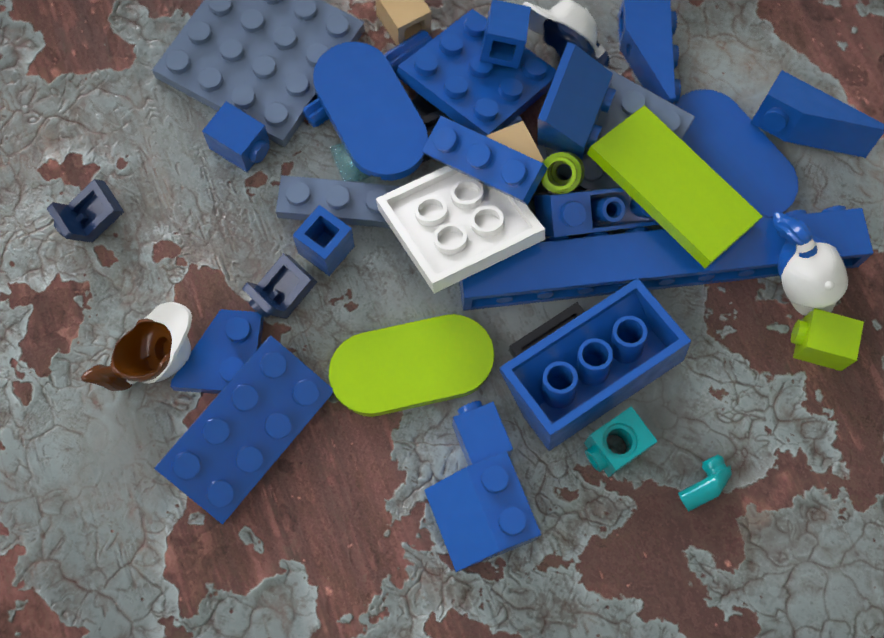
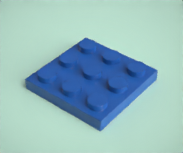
[397,9,556,136]

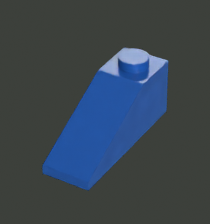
[750,70,884,158]

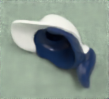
[522,0,609,67]

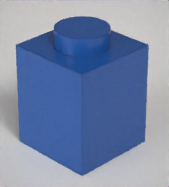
[480,0,531,69]
[202,101,270,172]
[293,205,355,276]
[452,401,513,466]

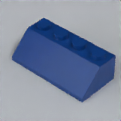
[499,278,691,451]

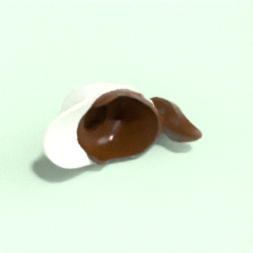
[81,302,192,391]

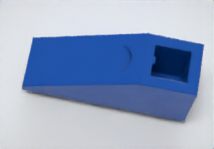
[618,0,681,104]
[534,187,660,237]

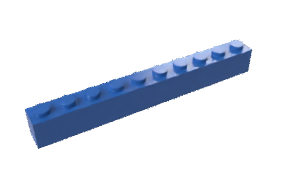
[459,205,874,311]

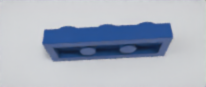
[422,116,548,205]

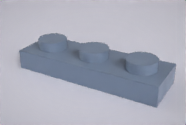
[276,175,400,228]

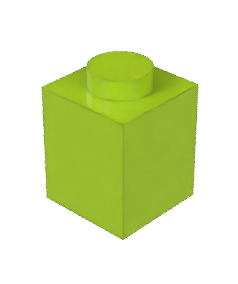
[791,308,864,371]

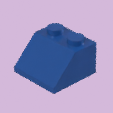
[538,42,616,160]
[424,451,542,572]

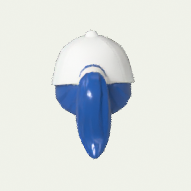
[773,211,848,316]

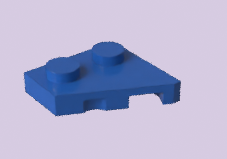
[170,309,264,394]

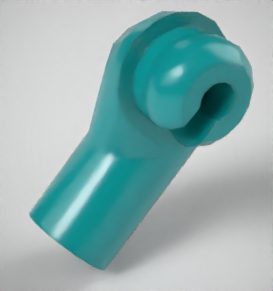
[678,455,732,512]

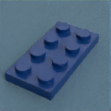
[154,335,333,525]

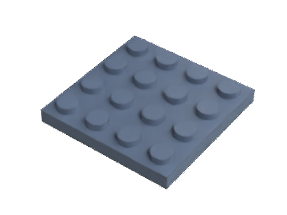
[152,0,365,147]

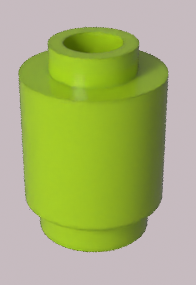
[541,151,585,194]

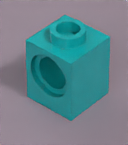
[584,406,658,477]

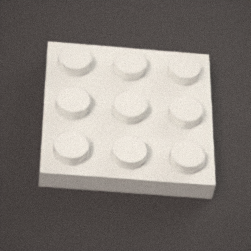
[376,166,545,294]

